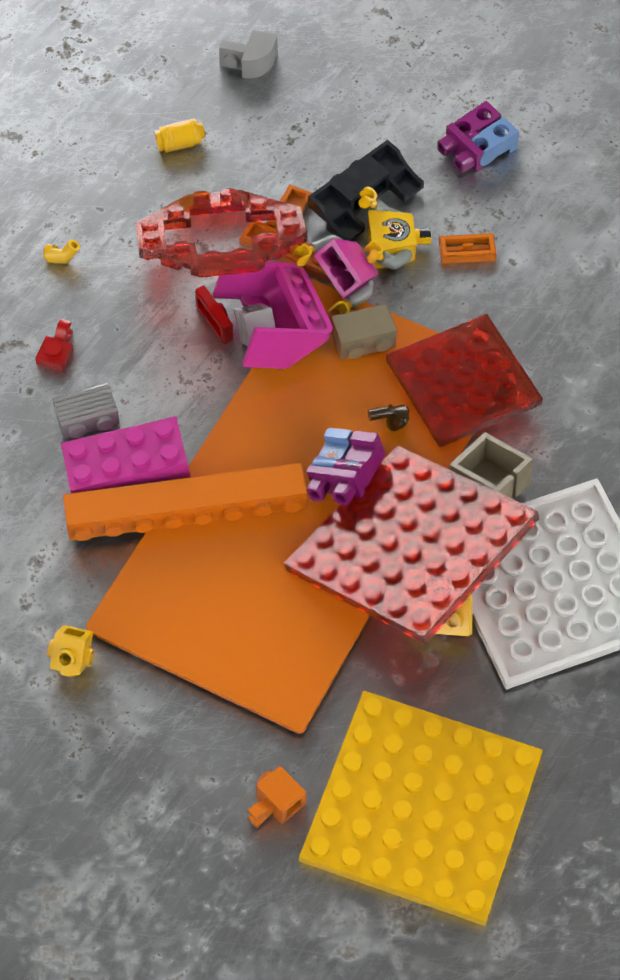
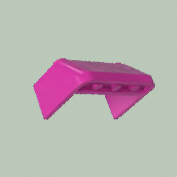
[212,259,333,369]

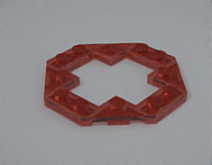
[135,188,308,278]

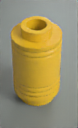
[154,118,205,153]

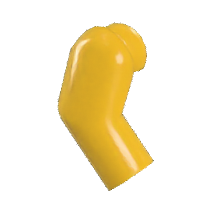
[43,239,80,264]

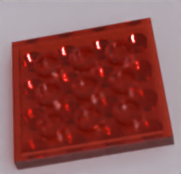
[386,314,543,447]

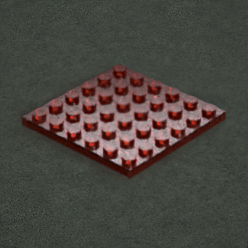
[284,446,540,645]

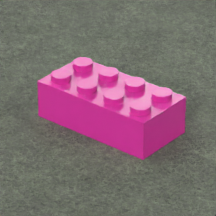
[61,416,191,493]

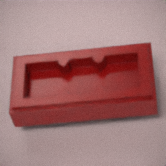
[195,285,233,344]

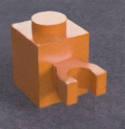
[248,765,306,828]

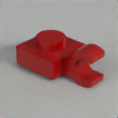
[35,319,73,372]

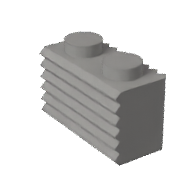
[52,383,119,440]

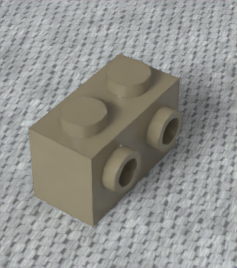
[331,304,397,360]

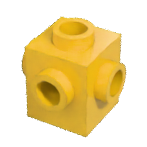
[47,625,95,677]

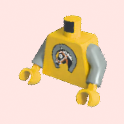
[359,187,431,270]

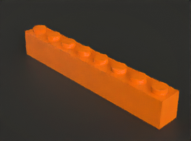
[63,463,307,541]

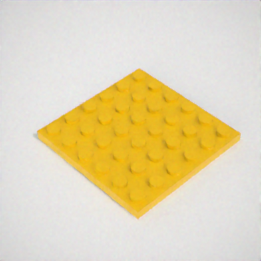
[299,690,543,926]

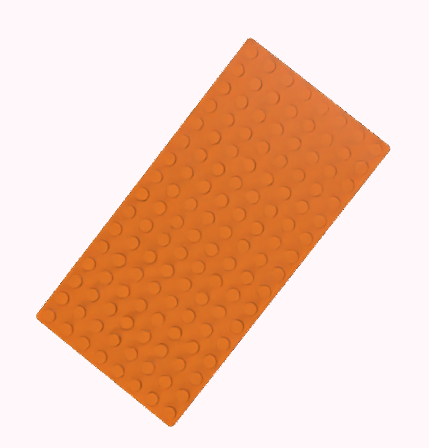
[86,280,511,734]

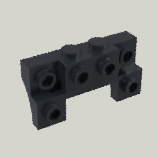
[308,140,424,241]

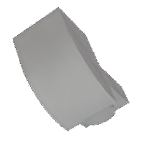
[219,30,278,79]

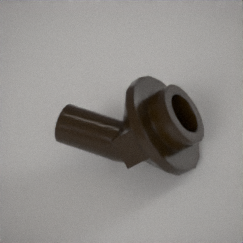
[368,404,409,431]

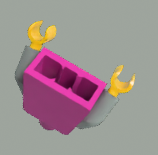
[291,235,378,314]

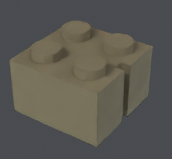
[448,432,533,517]

